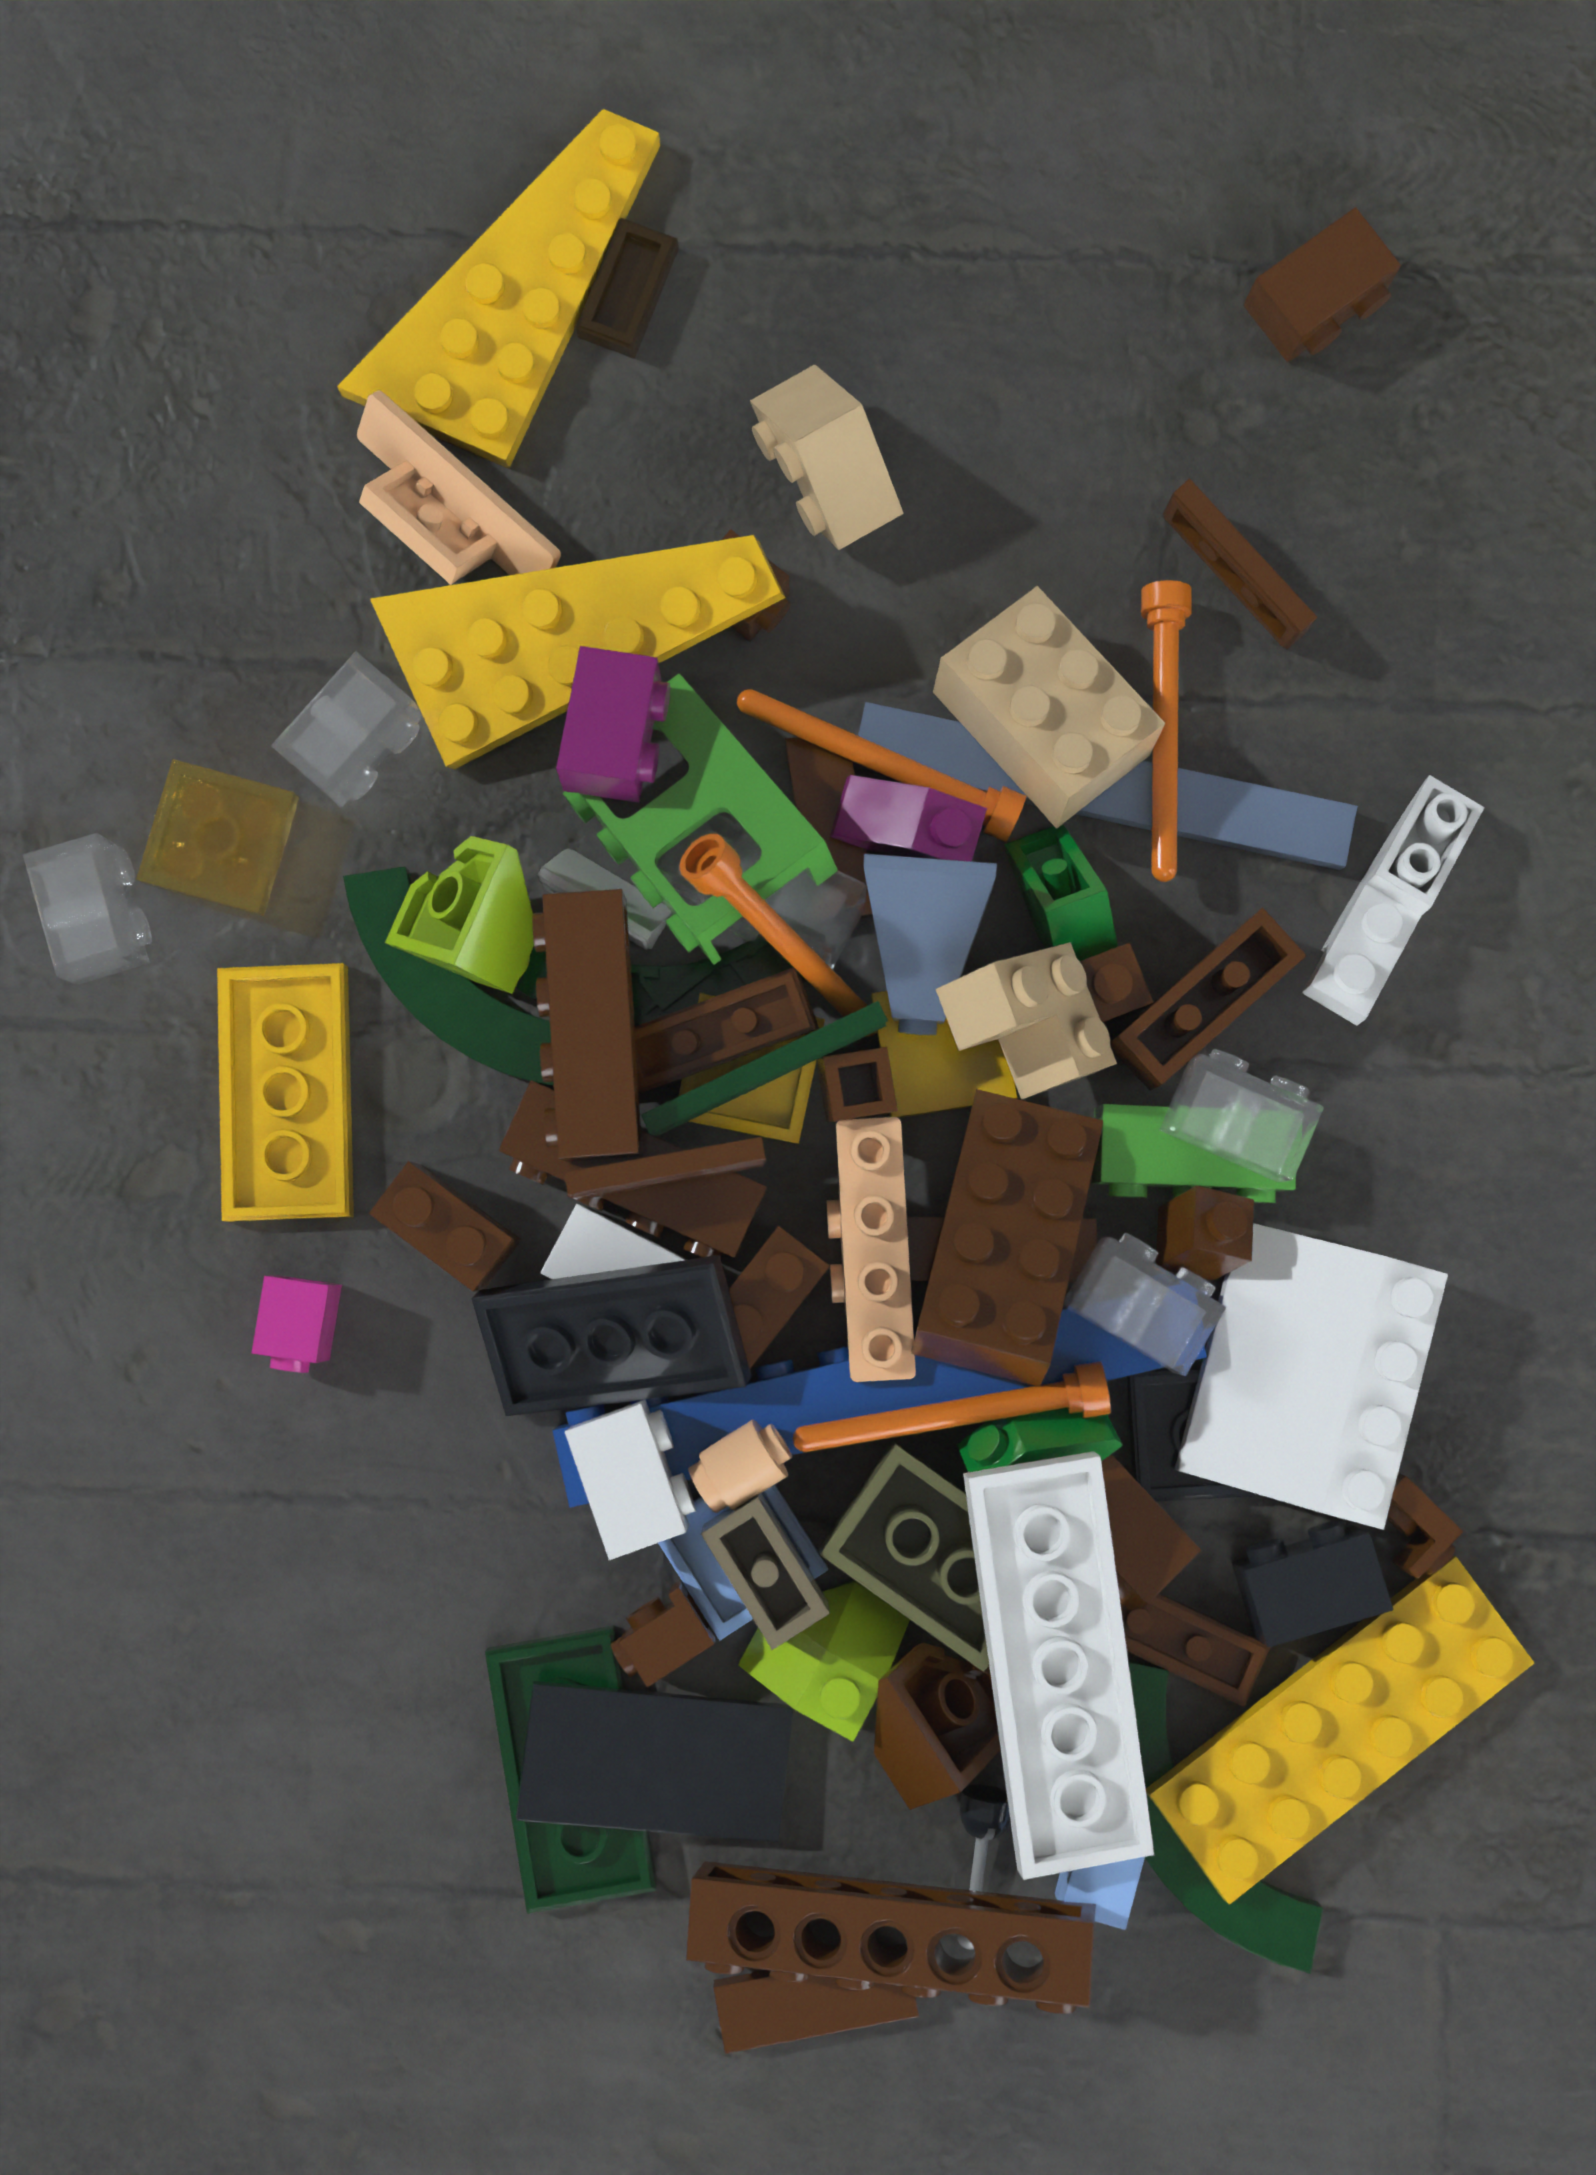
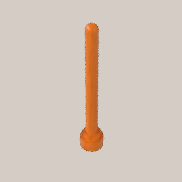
[1141,580,1192,882]
[737,689,1027,842]
[680,834,877,1037]
[792,1361,1111,1452]

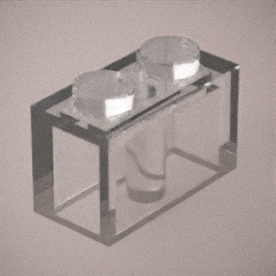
[271,651,423,808]
[23,833,152,985]
[1159,1049,1324,1183]
[1063,1233,1226,1376]

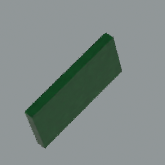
[485,1625,657,1914]

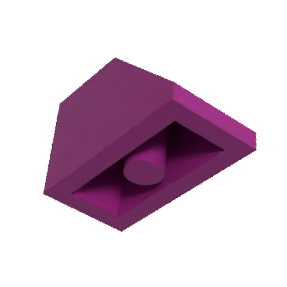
[830,775,987,862]

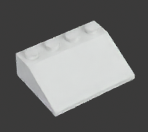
[1175,1223,1448,1530]

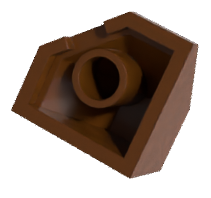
[874,1643,1001,1810]

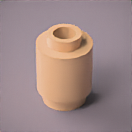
[688,1419,792,1513]

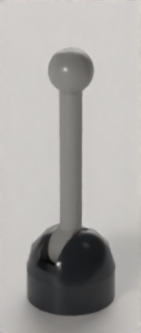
[957,1785,1010,1950]

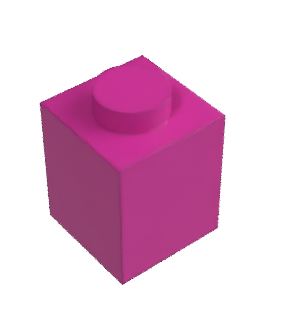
[251,1275,342,1373]

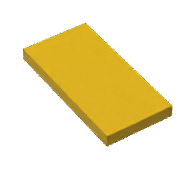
[217,963,354,1222]

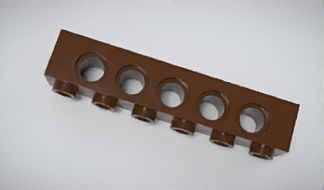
[686,1861,1096,2014]

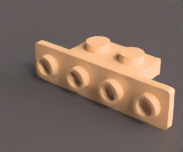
[357,390,561,585]
[826,1117,916,1382]

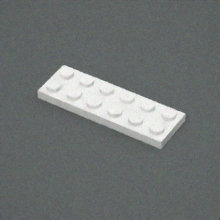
[963,1452,1154,1880]

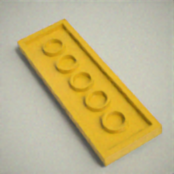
[1145,1556,1534,1905]

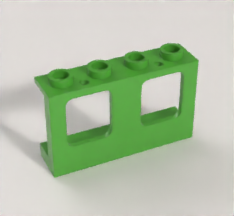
[562,673,838,965]

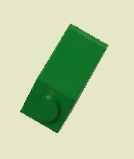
[1004,824,1118,961]
[957,1408,1122,1472]

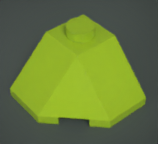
[385,836,534,994]
[738,1580,910,1742]

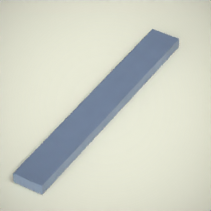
[852,702,1358,870]

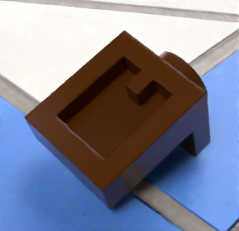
[1387,1473,1463,1578]

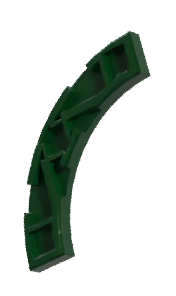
[343,866,554,1087]
[515,934,807,1026]
[1128,1659,1323,1974]

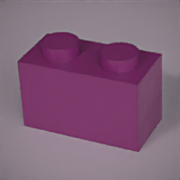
[556,646,670,803]

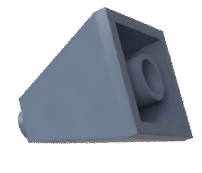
[864,854,997,1035]

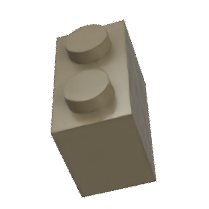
[701,1493,830,1650]

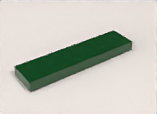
[641,1001,888,1137]

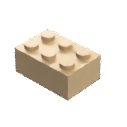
[933,586,1165,829]

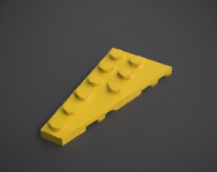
[337,109,660,469]
[370,535,785,770]

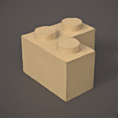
[750,364,904,550]
[936,942,1117,1100]

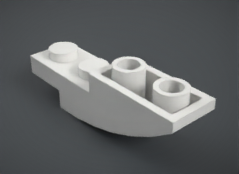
[1302,775,1485,1026]

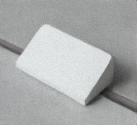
[537,849,672,950]

